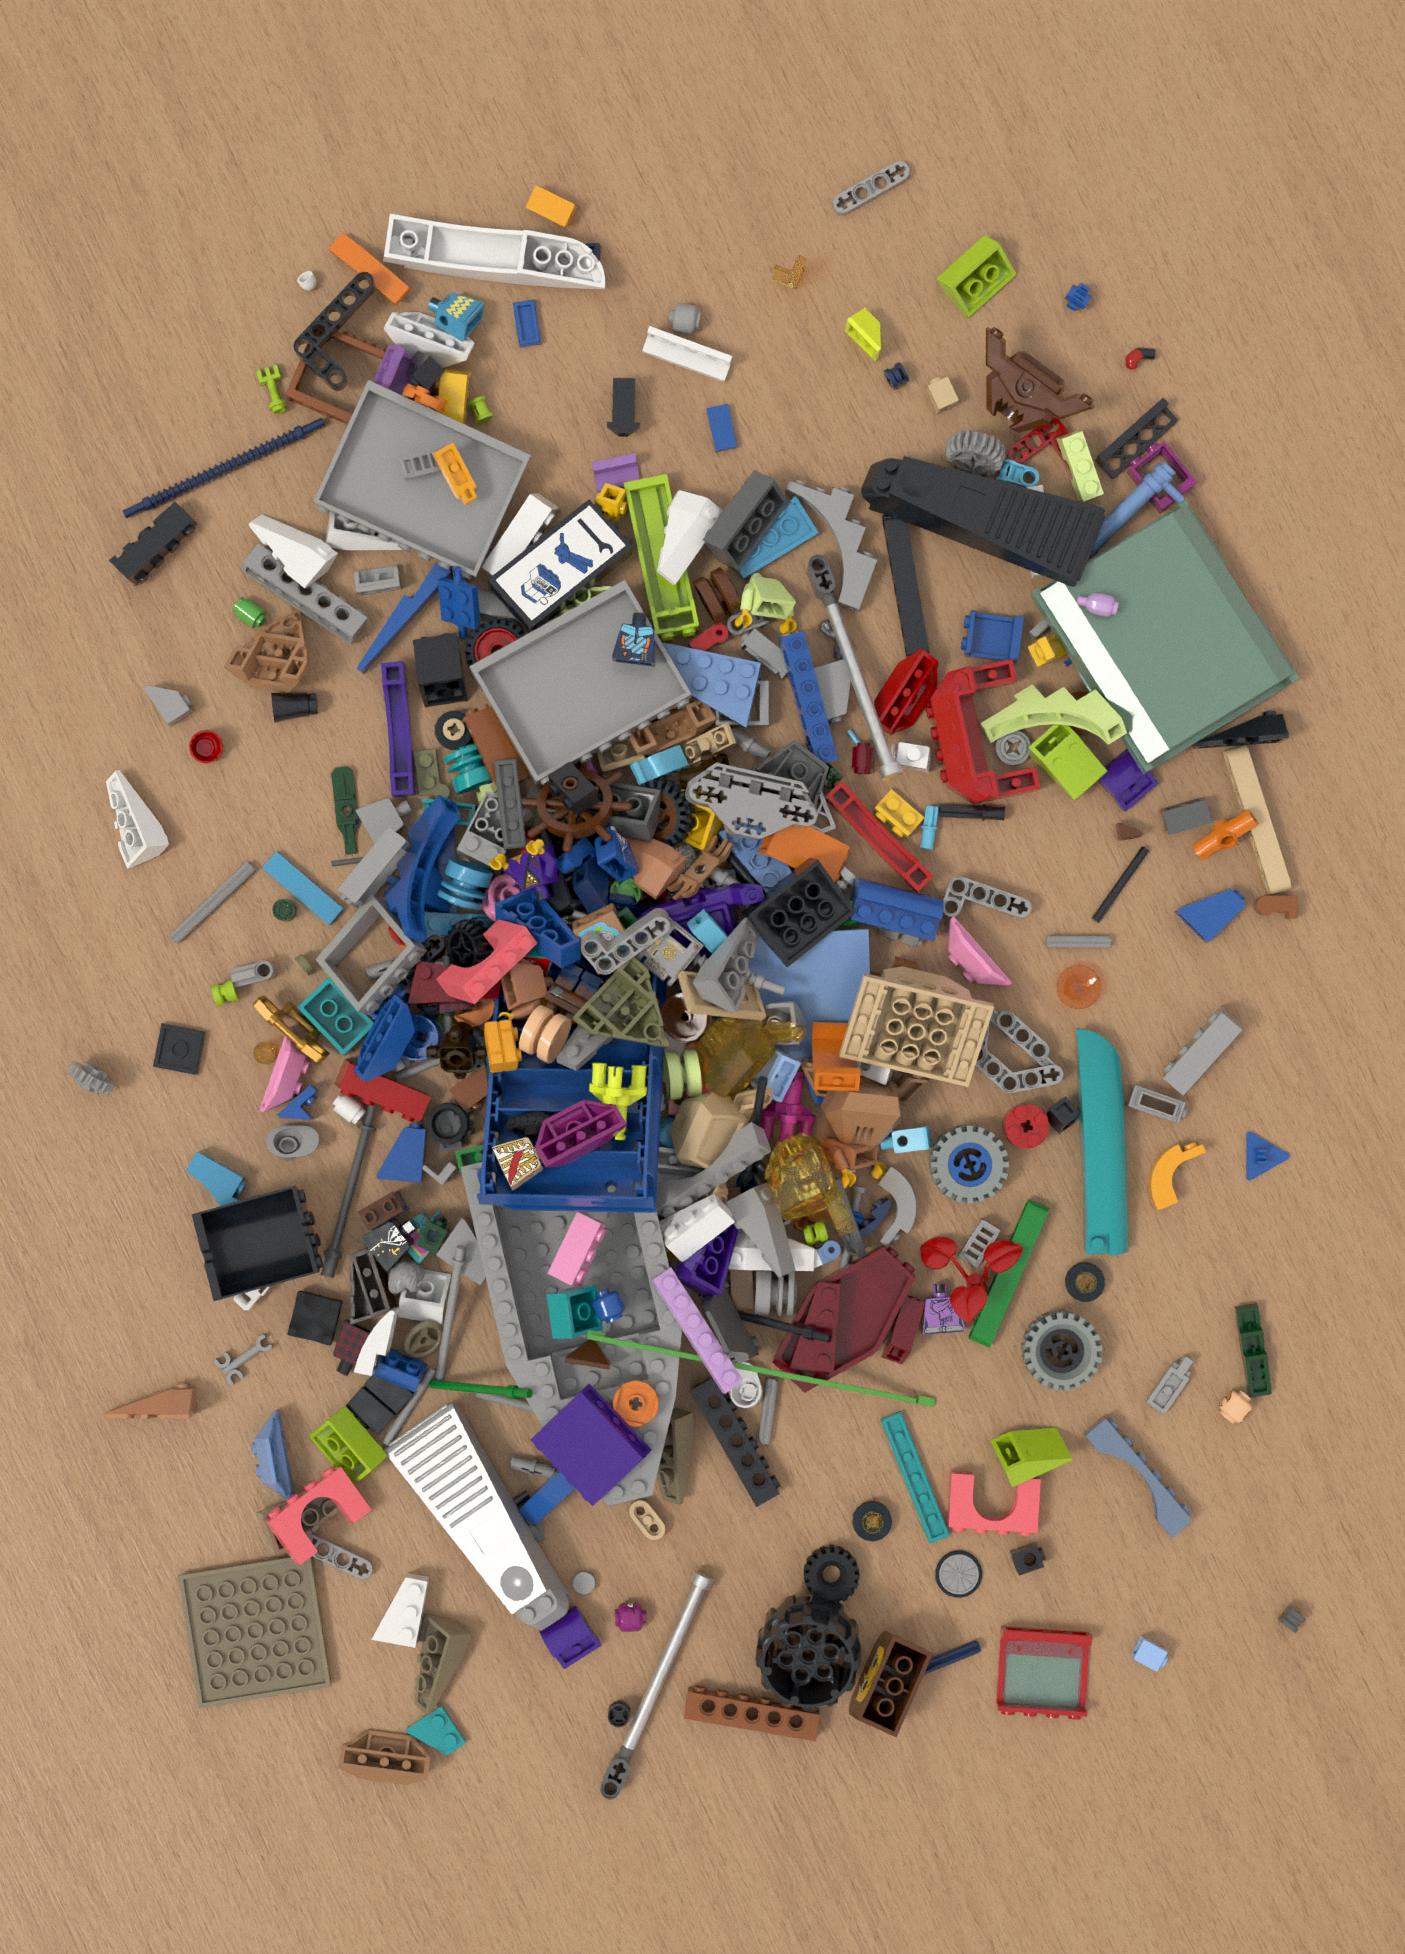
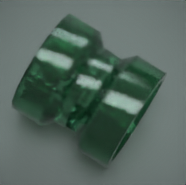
[272,899,297,922]

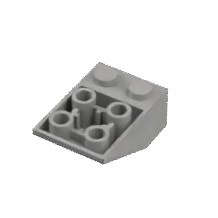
[457,791,527,873]

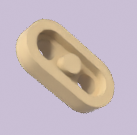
[629,1499,665,1540]

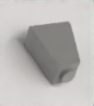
[814,659,851,724]

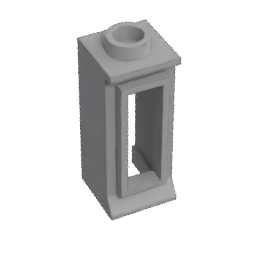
[740,628,788,681]
[1125,1085,1187,1123]

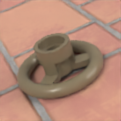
[403,1321,443,1359]

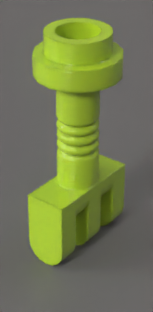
[256,364,287,414]

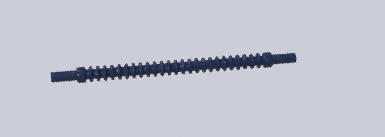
[122,418,325,518]

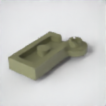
[414,749,450,799]

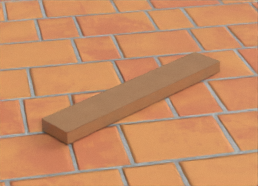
[727,1187,754,1314]

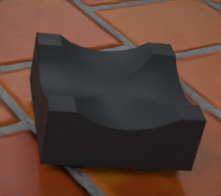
[287,1291,343,1346]

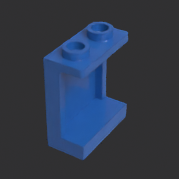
[961,610,1024,663]

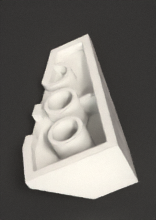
[657,490,723,585]
[325,512,413,550]
[106,770,169,869]

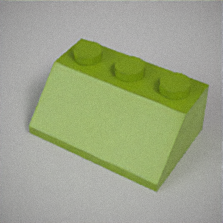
[936,235,1017,318]
[308,1406,388,1485]

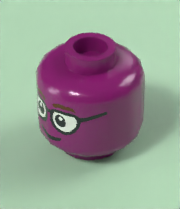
[615,1602,647,1632]

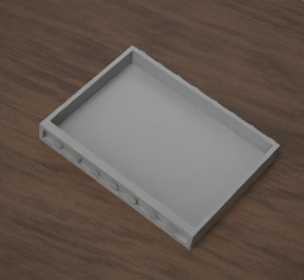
[313,380,531,580]
[469,580,692,785]

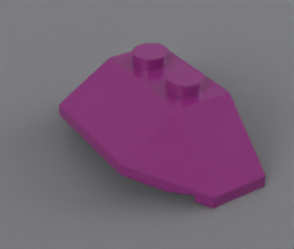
[535,1100,627,1168]

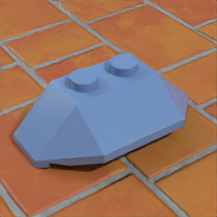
[252,1410,295,1500]

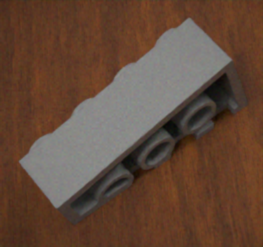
[1163,1005,1242,1095]

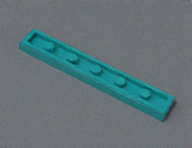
[880,1411,950,1544]

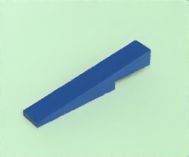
[357,562,453,674]

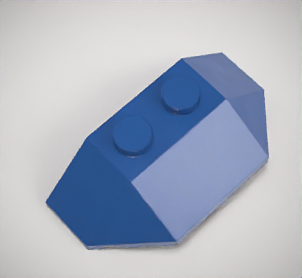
[354,994,415,1082]

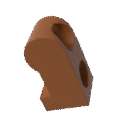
[1254,895,1298,919]

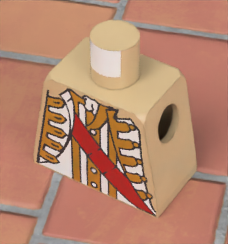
[492,1137,543,1191]

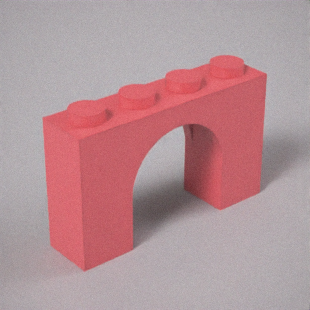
[436,919,537,1004]
[265,1466,371,1565]
[947,1471,1041,1536]

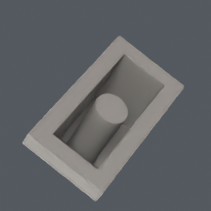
[143,685,193,727]

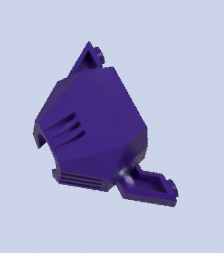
[636,883,764,964]

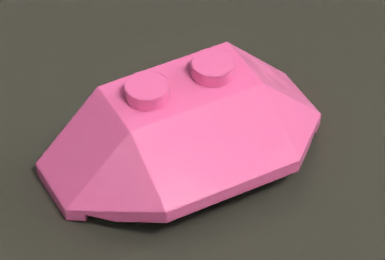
[947,916,1012,986]
[259,1027,310,1112]

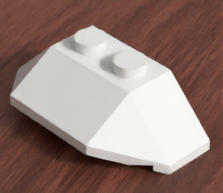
[384,312,474,368]

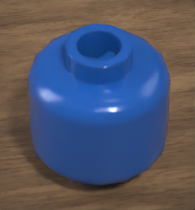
[592,1288,625,1324]

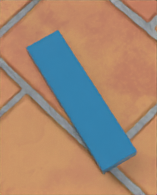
[262,851,344,925]

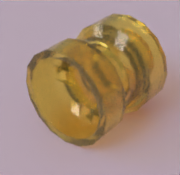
[253,1042,279,1064]

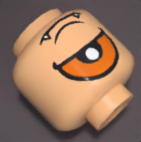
[1219,1390,1252,1424]

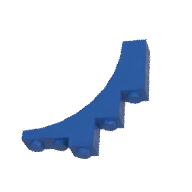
[385,795,461,942]

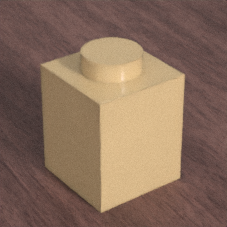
[926,376,959,414]

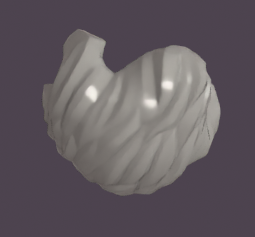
[388,1260,425,1294]

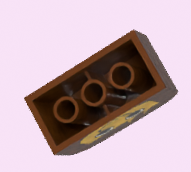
[849,1631,933,1738]

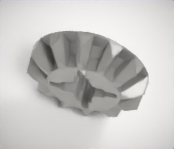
[996,731,1031,765]

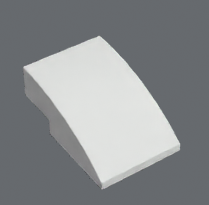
[354,1307,399,1376]

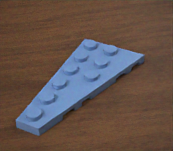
[661,642,762,728]

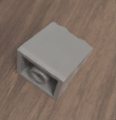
[436,1216,487,1285]

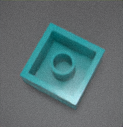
[546,1285,603,1339]

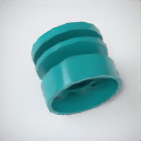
[443,744,492,795]

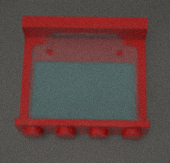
[996,1626,1092,1720]

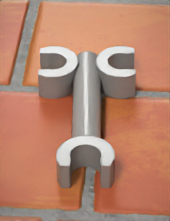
[214,1334,273,1386]

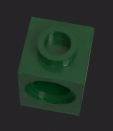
[416,1219,449,1255]

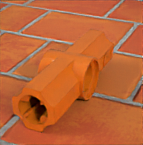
[1192,809,1258,860]

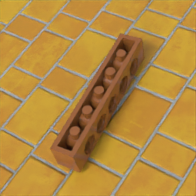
[684,1685,820,1741]

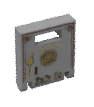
[636,917,704,987]

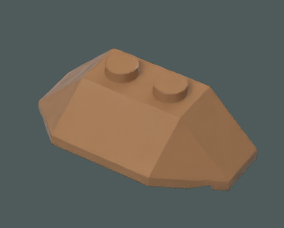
[338,1730,431,1785]

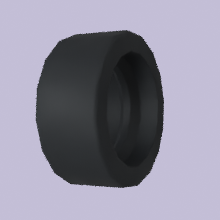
[426,1103,469,1145]

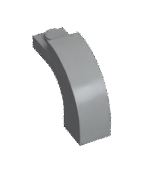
[877,1166,916,1246]

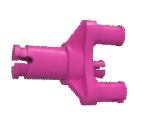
[760,1070,816,1144]

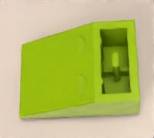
[1028,724,1107,801]
[990,1428,1073,1487]

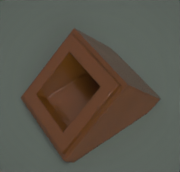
[1116,823,1143,841]

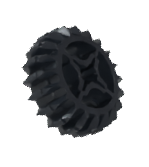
[445,919,494,968]

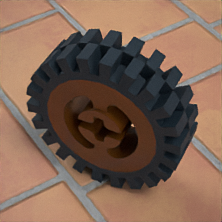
[639,779,695,847]

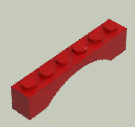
[825,781,934,892]

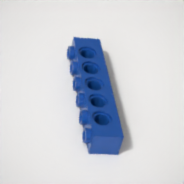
[778,630,838,763]

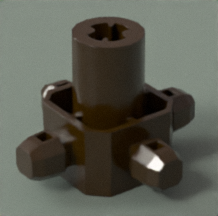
[679,750,733,802]
[426,1022,488,1079]

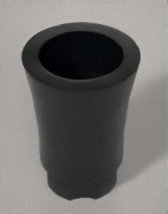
[271,692,318,723]

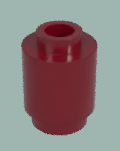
[851,742,875,775]

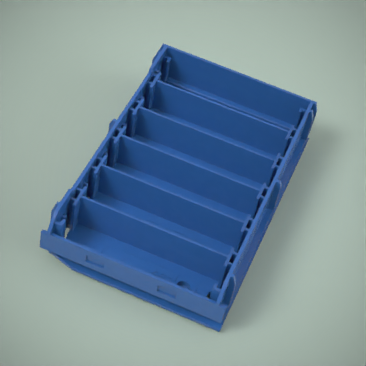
[477,953,667,1213]

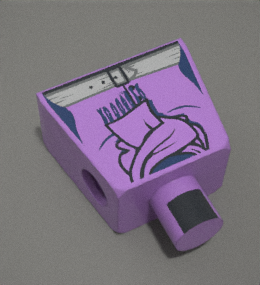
[921,1283,965,1335]

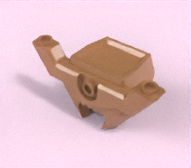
[800,1059,930,1146]

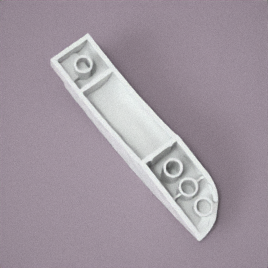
[383,214,605,289]

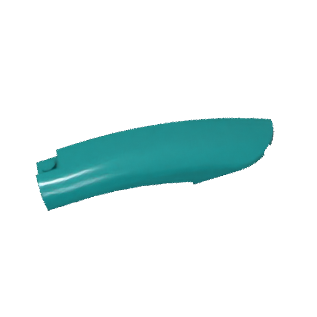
[1076,1028,1129,1256]

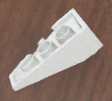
[249,514,338,588]
[728,1228,815,1271]

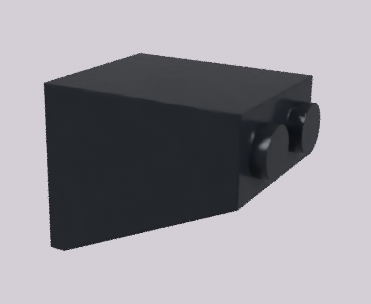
[413,633,468,707]

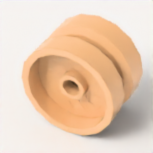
[519,1005,571,1064]

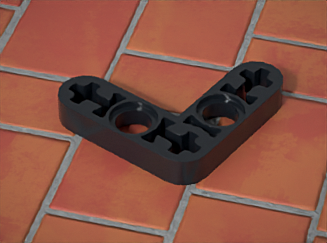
[397,935,445,1016]

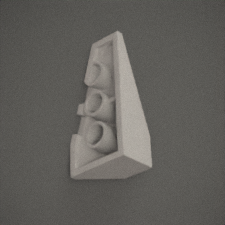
[724,1183,795,1278]

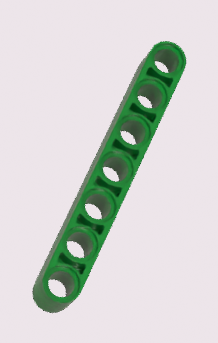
[968,1199,1049,1348]

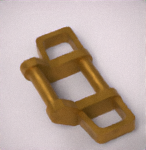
[253,995,330,1063]

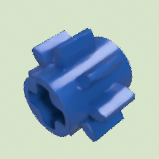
[1065,283,1092,311]

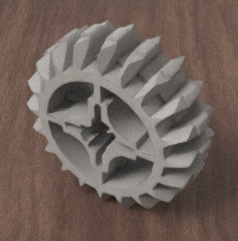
[945,430,1005,476]

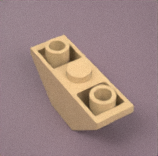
[682,722,736,765]

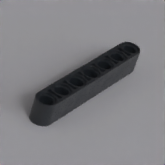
[882,514,930,658]

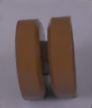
[693,567,741,624]
[660,990,715,1042]

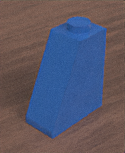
[1175,889,1247,943]
[377,1123,428,1183]

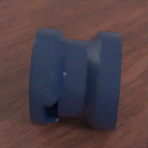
[883,362,909,390]

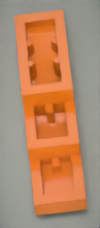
[329,233,411,306]

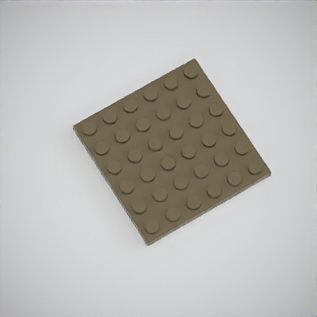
[178,1556,332,1708]

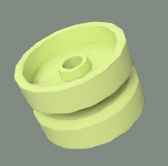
[663,1048,702,1100]

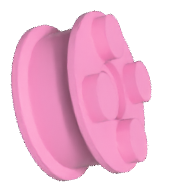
[482,874,522,923]

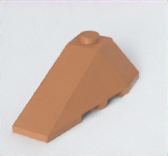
[622,836,687,899]
[103,1383,196,1419]

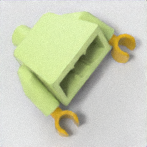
[735,573,797,634]

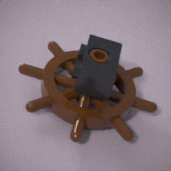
[521,761,633,853]

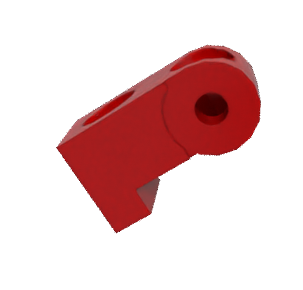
[688,623,728,651]

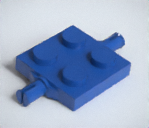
[438,566,481,639]

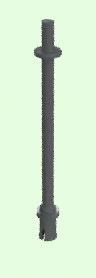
[320,1105,377,1278]

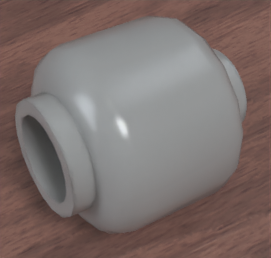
[668,303,701,334]

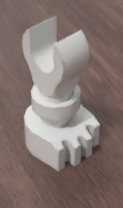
[836,866,857,892]

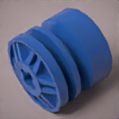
[402,1013,443,1061]

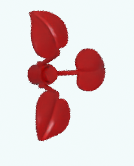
[920,1237,1023,1324]

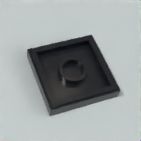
[153,1023,206,1075]

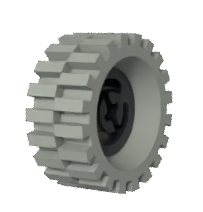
[1021,1310,1103,1391]

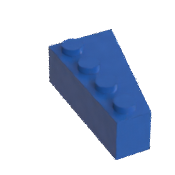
[495,890,581,968]

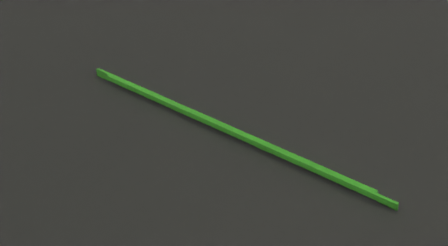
[586,1330,935,1407]

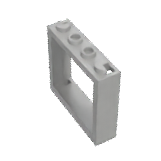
[337,827,412,908]
[315,894,427,1016]

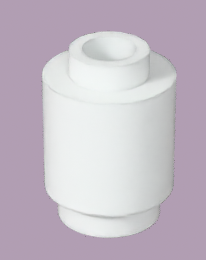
[333,1094,366,1125]

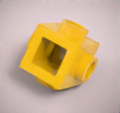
[595,483,628,522]

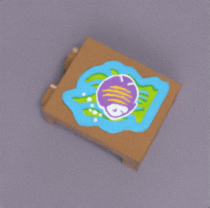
[573,903,638,975]

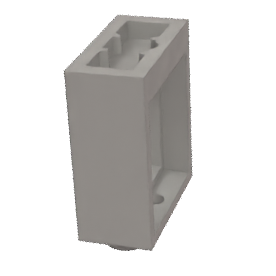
[711,681,769,727]

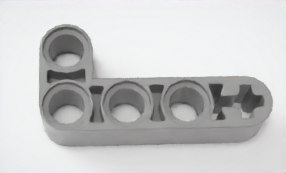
[943,876,1031,919]
[581,908,670,975]

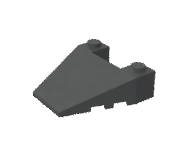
[720,740,829,827]
[698,1279,760,1363]

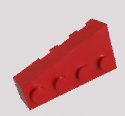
[334,1059,431,1123]

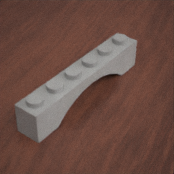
[656,1122,771,1218]

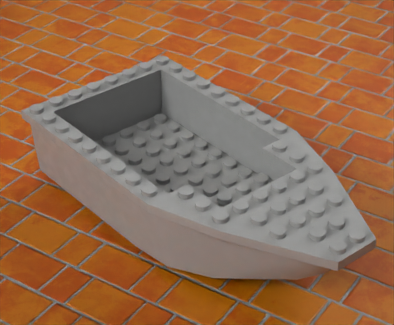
[461,1142,682,1506]

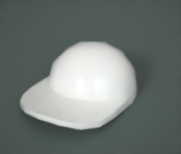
[729,1362,763,1408]

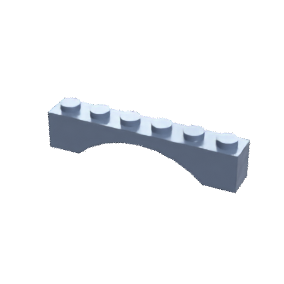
[1083,1416,1192,1538]

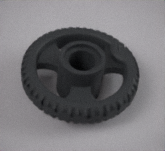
[507,1112,551,1139]

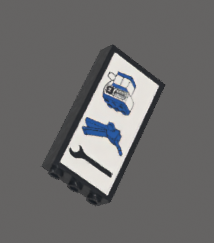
[488,499,633,633]

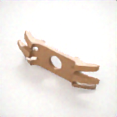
[667,834,733,900]

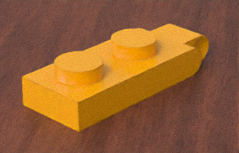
[432,443,477,505]

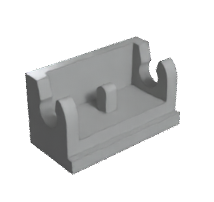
[354,565,402,596]

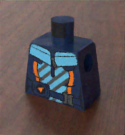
[612,613,656,667]

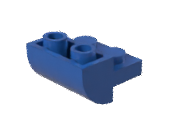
[374,1349,428,1393]

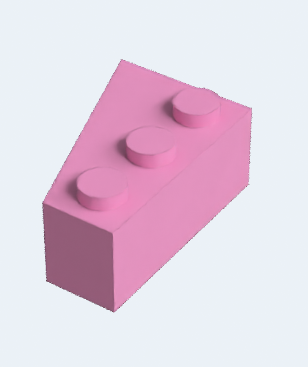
[548,1212,606,1286]

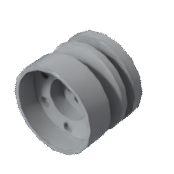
[754,1270,797,1316]

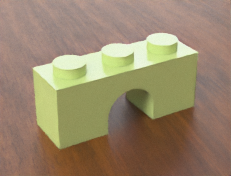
[1056,430,1104,502]

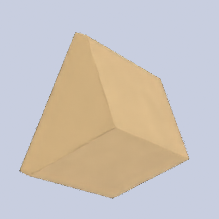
[597,739,645,775]

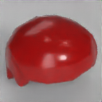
[189,730,223,764]

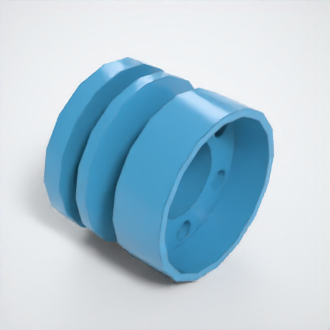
[437,858,494,910]

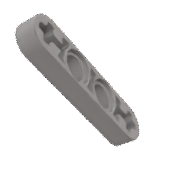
[832,161,909,216]
[308,1533,374,1579]

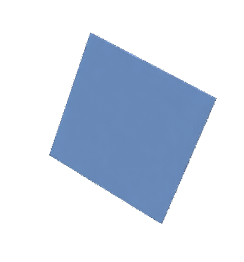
[739,929,870,1061]

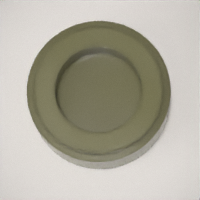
[295,954,315,976]

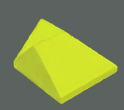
[845,307,881,362]

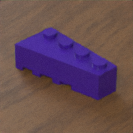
[675,1224,739,1296]

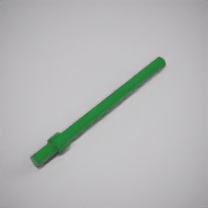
[429,1380,533,1399]

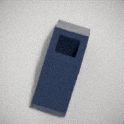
[573,856,609,914]

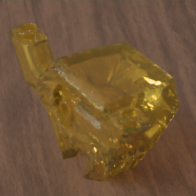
[695,1017,806,1101]
[765,1133,855,1236]

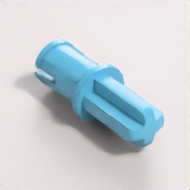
[920,805,939,850]

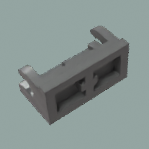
[1159,797,1212,835]

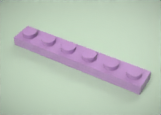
[651,1267,743,1394]

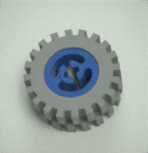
[929,1125,1009,1204]

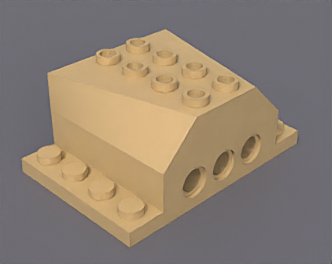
[839,966,994,1087]

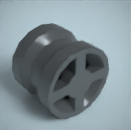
[1278,1605,1306,1633]

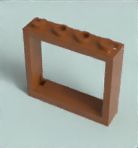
[285,328,387,425]

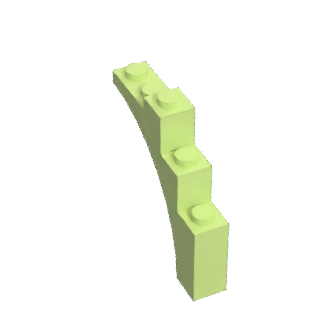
[980,684,1127,745]

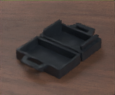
[346,1374,415,1435]

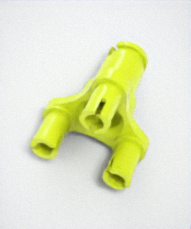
[589,1063,647,1140]

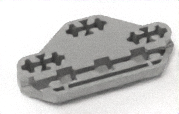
[685,763,817,840]

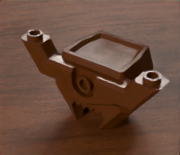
[986,327,1095,433]

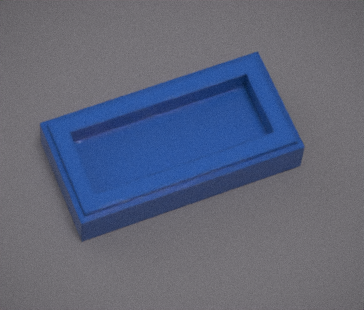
[513,300,541,348]
[706,404,737,452]

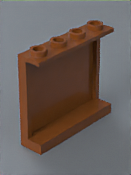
[461,703,532,793]

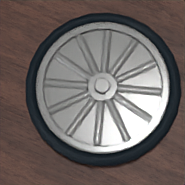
[935,1551,982,1598]

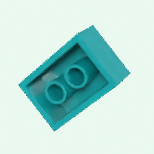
[297,977,375,1056]

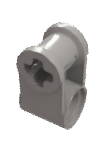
[726,611,770,637]

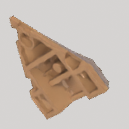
[224,607,309,692]
[628,696,716,755]

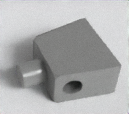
[355,798,412,844]

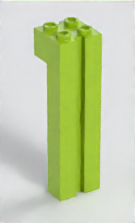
[624,474,699,643]

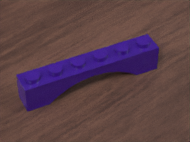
[381,661,416,798]

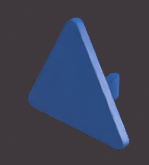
[1246,1132,1290,1180]

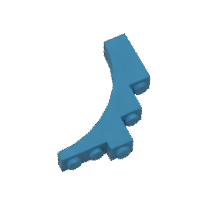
[186,1151,246,1206]

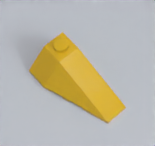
[639,780,723,850]

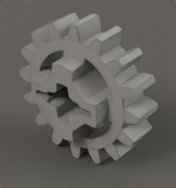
[68,1061,115,1095]

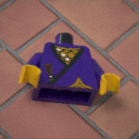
[489,839,558,902]

